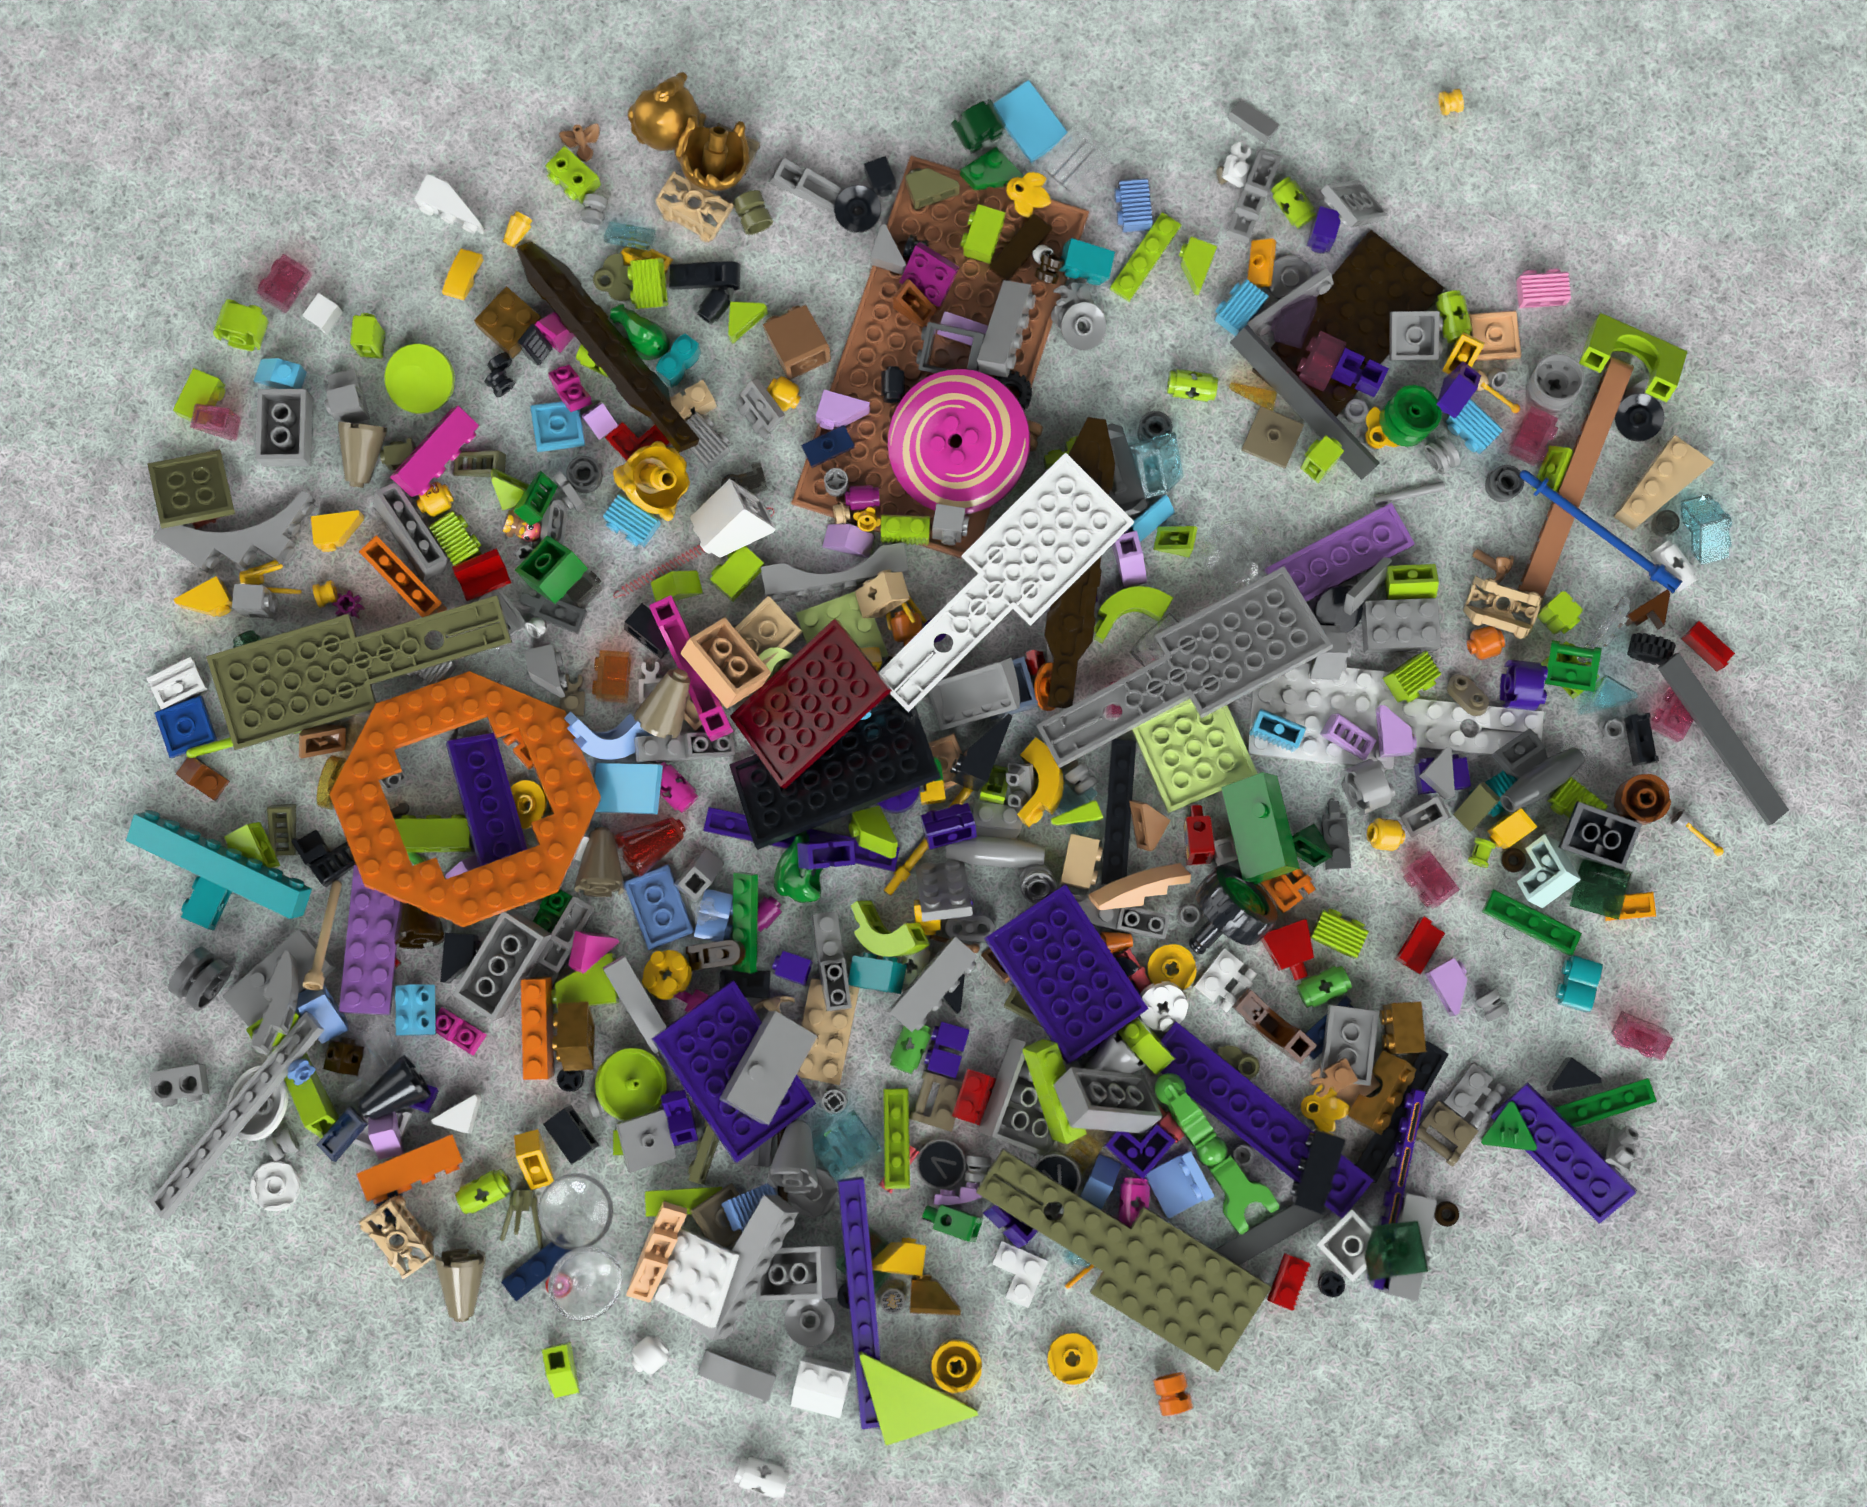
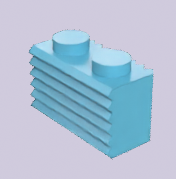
[1215,279,1269,336]
[1445,398,1503,455]
[603,493,661,547]
[1249,709,1306,753]

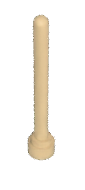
[303,880,342,991]

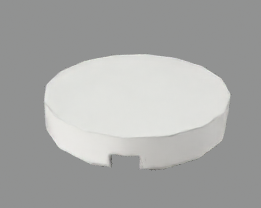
[250,1161,301,1211]

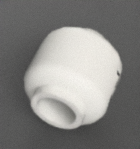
[631,1336,669,1374]

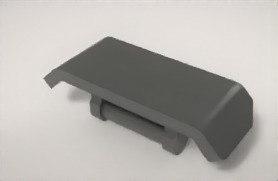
[1107,423,1148,516]

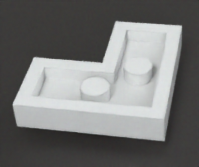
[992,1241,1048,1308]

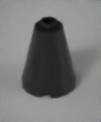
[358,1055,431,1120]

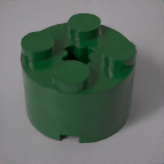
[951,99,1006,154]

